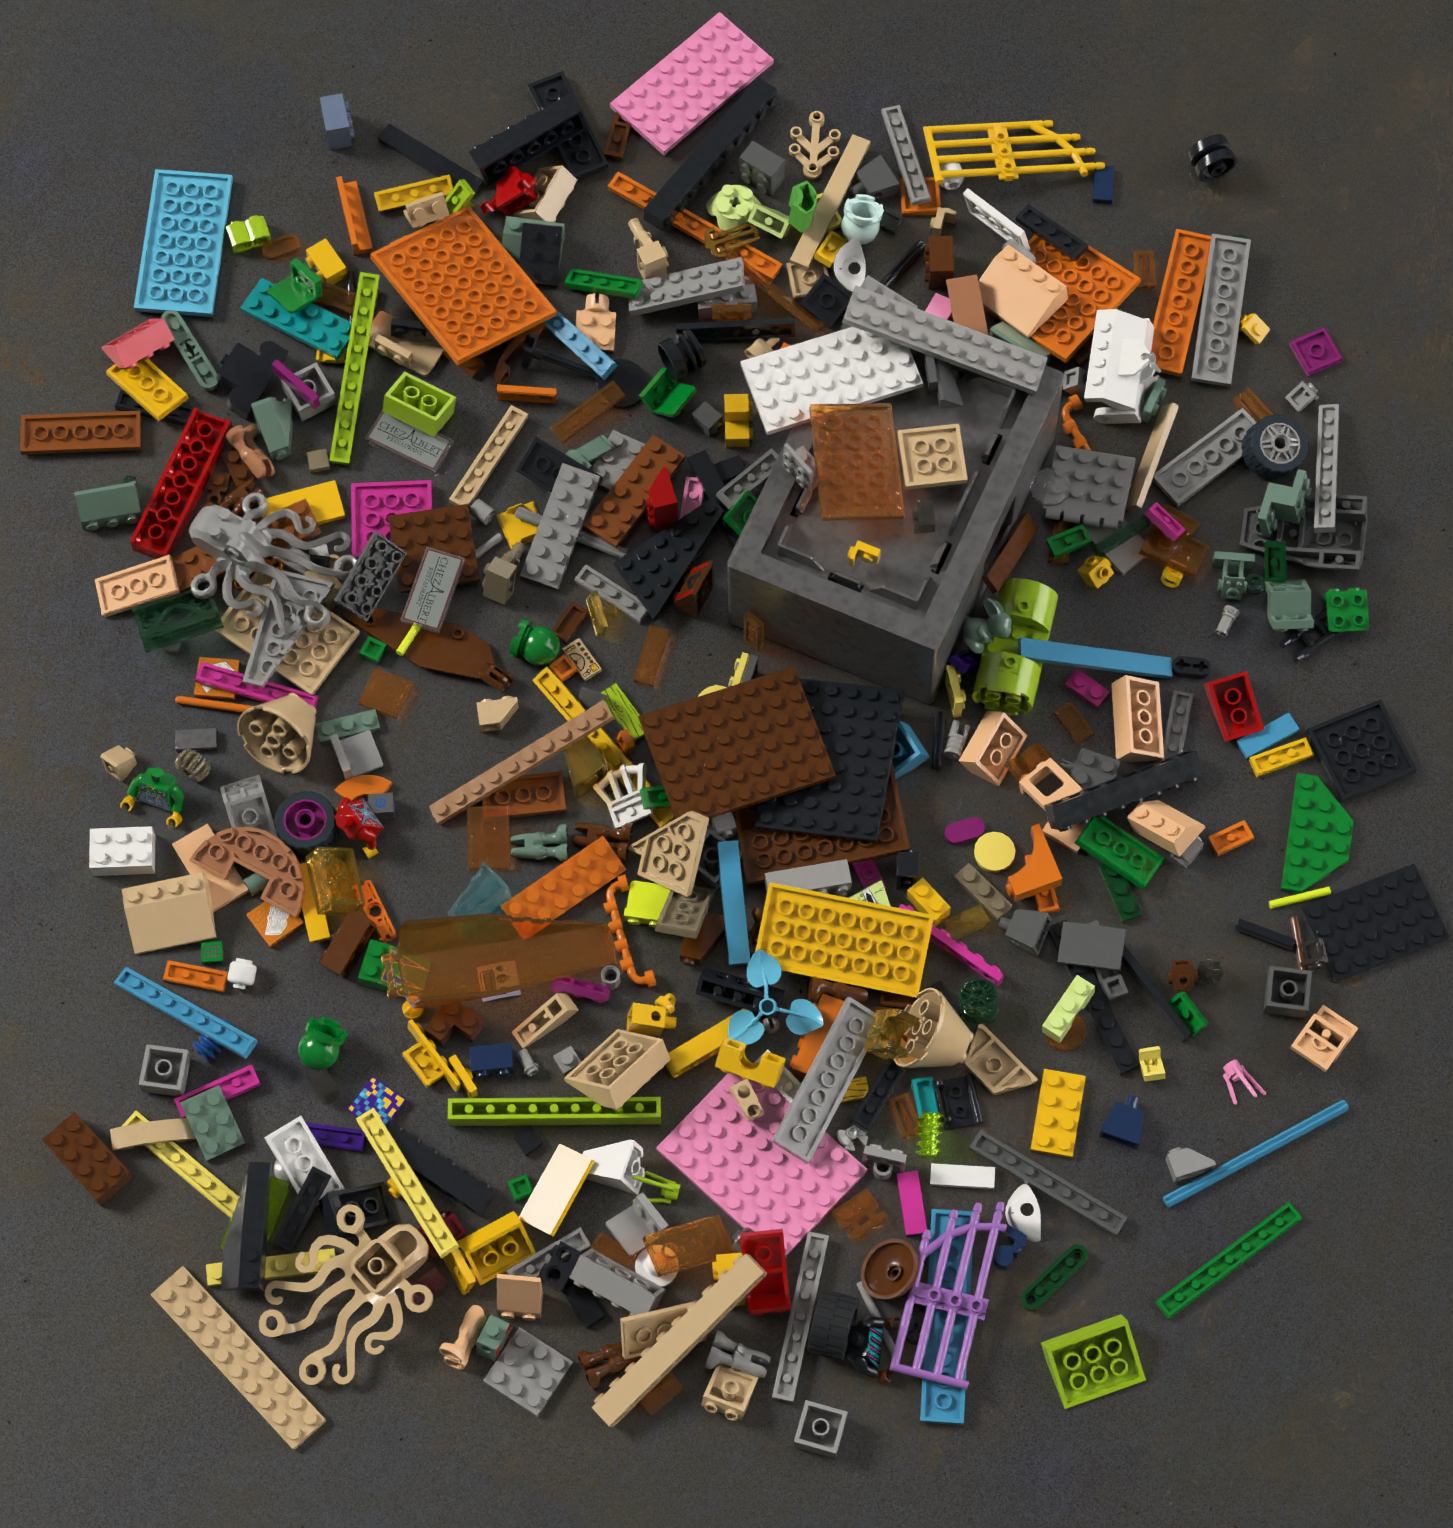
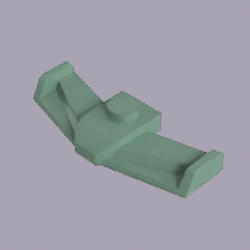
[545,435,615,495]

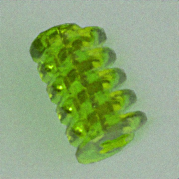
[915,1112,944,1156]

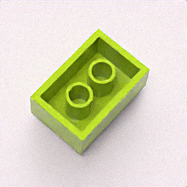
[382,371,456,437]

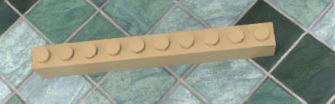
[591,1254,768,1427]

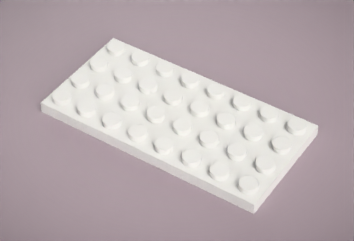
[741,327,923,435]

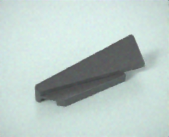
[923,353,963,409]

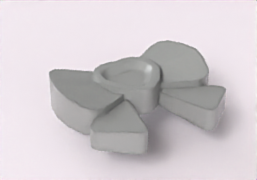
[836,1125,868,1152]

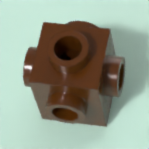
[1168,959,1198,993]

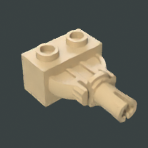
[628,218,669,279]

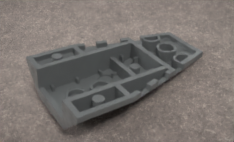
[1240,495,1368,571]

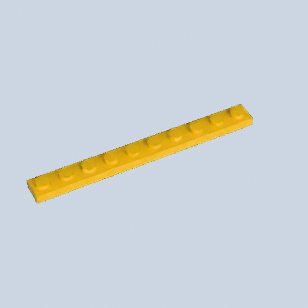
[532,666,674,828]

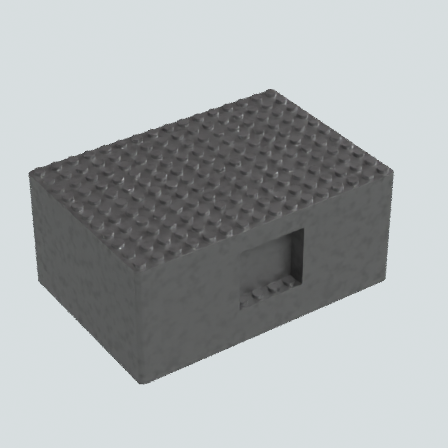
[728,323,1064,704]

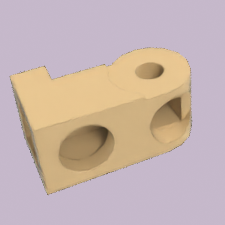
[729,1079,764,1122]

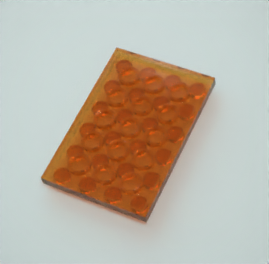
[809,403,905,521]

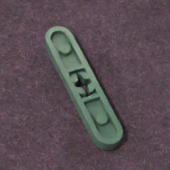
[161,310,219,391]

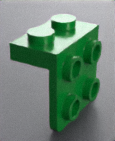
[268,258,322,314]
[639,368,697,417]
[1322,588,1369,633]

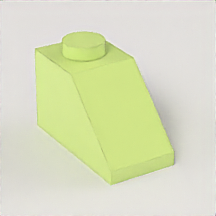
[747,203,791,239]

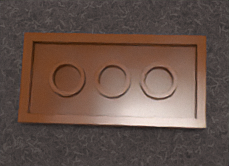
[482,771,566,821]

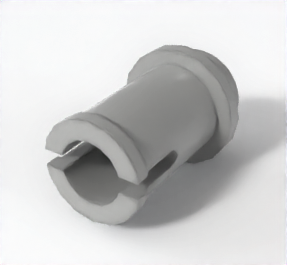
[515,1049,539,1077]

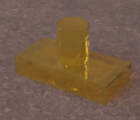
[586,590,617,636]
[943,904,990,940]

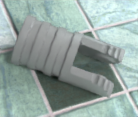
[943,720,970,760]

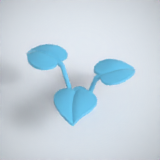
[728,949,824,1045]

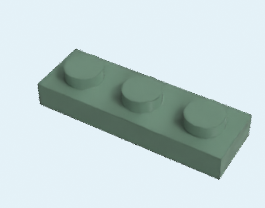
[316,709,380,745]

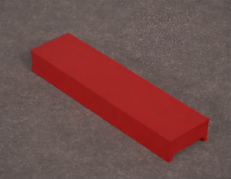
[130,407,233,559]

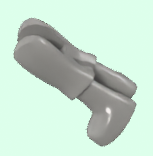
[704,1330,771,1378]

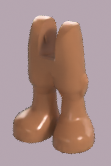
[226,424,275,478]

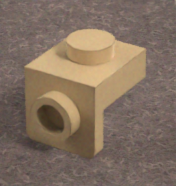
[930,207,957,236]

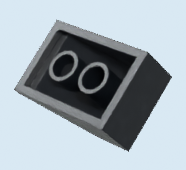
[318,1182,396,1238]

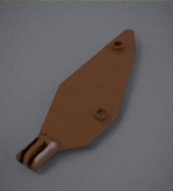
[342,608,514,693]

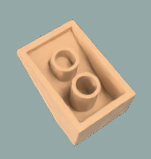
[497,1274,544,1321]

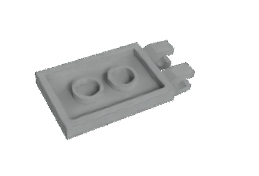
[1080,518,1153,576]

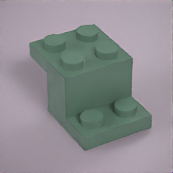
[1258,469,1312,537]
[1265,579,1314,632]

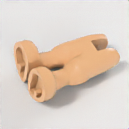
[439,1305,487,1370]

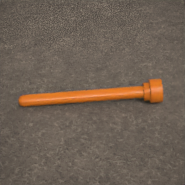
[175,696,254,713]

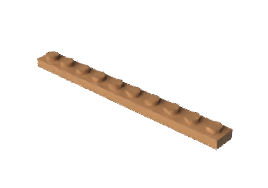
[429,700,615,825]

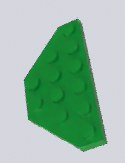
[1280,773,1354,894]

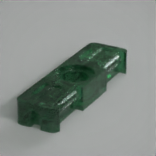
[1093,514,1151,557]

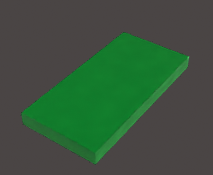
[1075,816,1165,890]

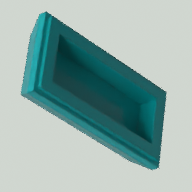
[911,1076,940,1120]

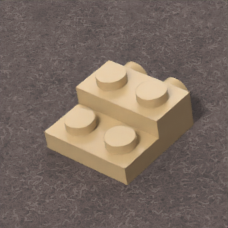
[701,1364,758,1421]

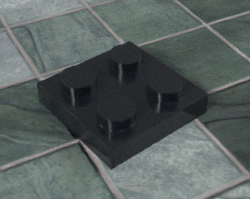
[799,273,852,329]

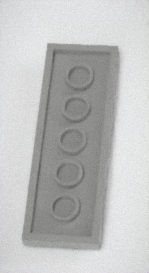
[629,257,745,317]
[1152,408,1257,507]
[520,463,601,590]

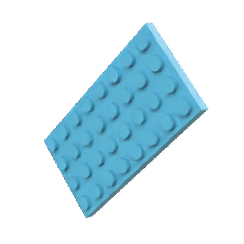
[134,169,233,317]

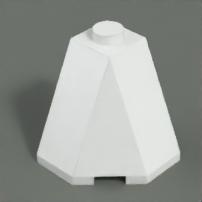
[582,1140,645,1195]

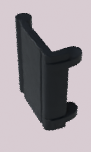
[933,1074,984,1131]

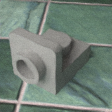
[1285,381,1319,413]

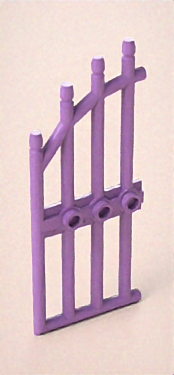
[889,1202,1007,1390]

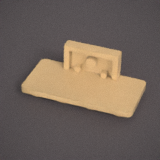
[368,311,445,377]

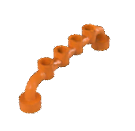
[1062,394,1132,489]
[603,874,657,988]

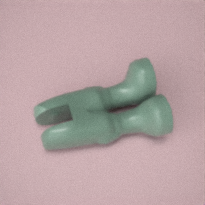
[510,824,569,862]

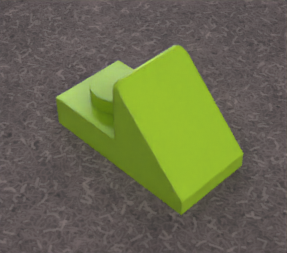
[445,179,476,215]

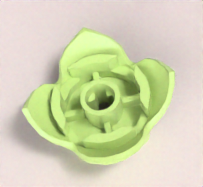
[706,185,761,235]

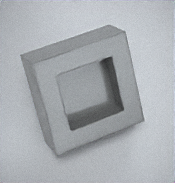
[553,1046,581,1075]

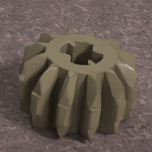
[175,748,211,782]

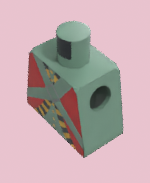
[476,1315,514,1363]

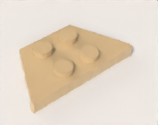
[964,1022,1038,1095]

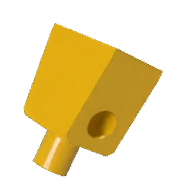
[626,1003,676,1036]

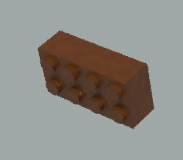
[42,1111,133,1207]

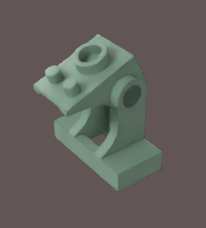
[1212,551,1255,600]

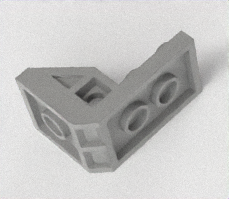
[220,775,278,837]

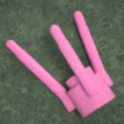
[1223,1059,1266,1105]

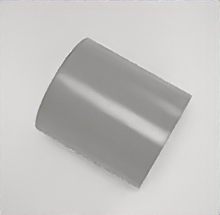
[469,499,496,525]
[601,965,621,990]

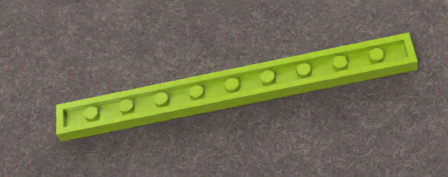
[329,272,380,466]

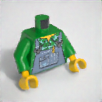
[120,767,184,828]

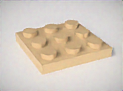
[897,424,968,490]

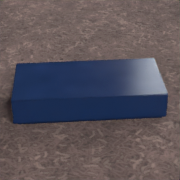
[1092,165,1114,204]

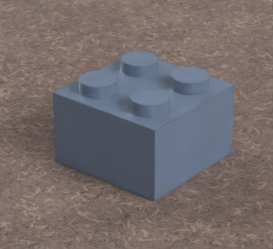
[320,93,355,150]

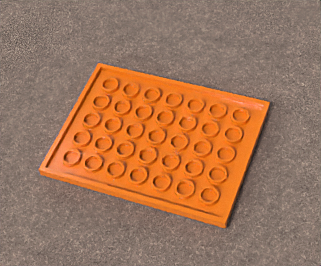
[370,206,557,365]

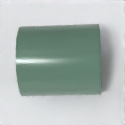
[243,873,268,896]

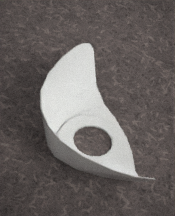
[834,238,866,292]
[1005,1184,1041,1242]

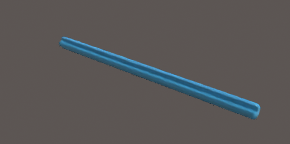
[1163,1100,1349,1207]

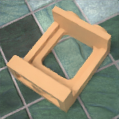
[1019,758,1083,818]

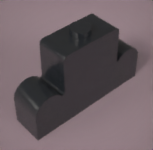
[216,341,289,420]

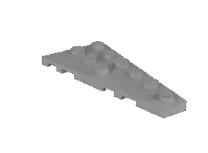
[242,570,335,688]

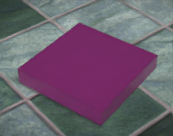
[1289,327,1343,377]

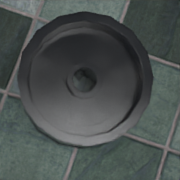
[1187,134,1237,182]

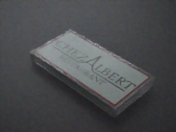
[365,409,454,475]
[400,547,465,634]

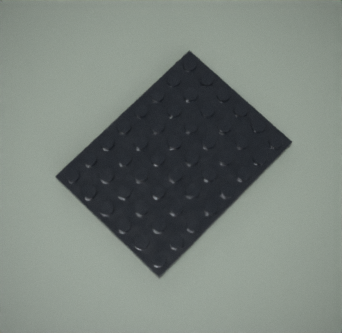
[755,678,905,843]

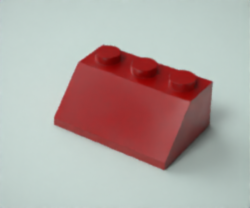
[646,467,678,533]

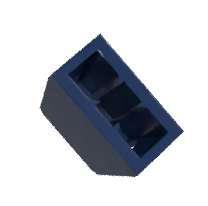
[1099,1095,1144,1150]

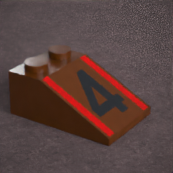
[672,561,714,619]

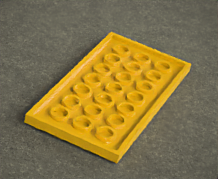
[755,882,934,998]

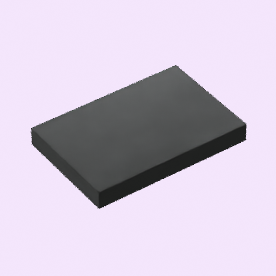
[1057,921,1126,971]

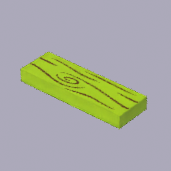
[601,683,645,742]

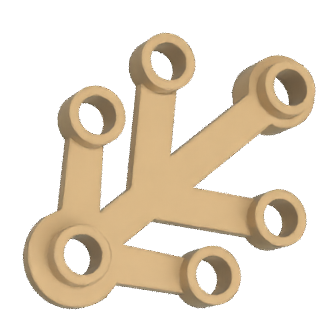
[789,111,841,179]

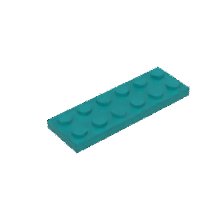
[240,278,352,360]

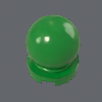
[509,618,560,666]
[298,1016,348,1071]

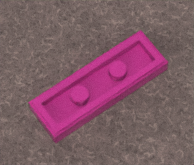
[896,1170,927,1237]

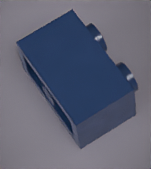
[469,1043,514,1079]

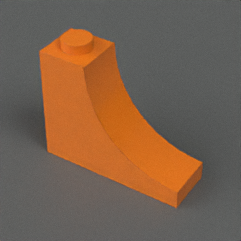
[1005,824,1062,902]

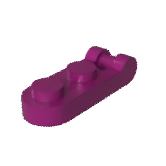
[551,974,611,1003]

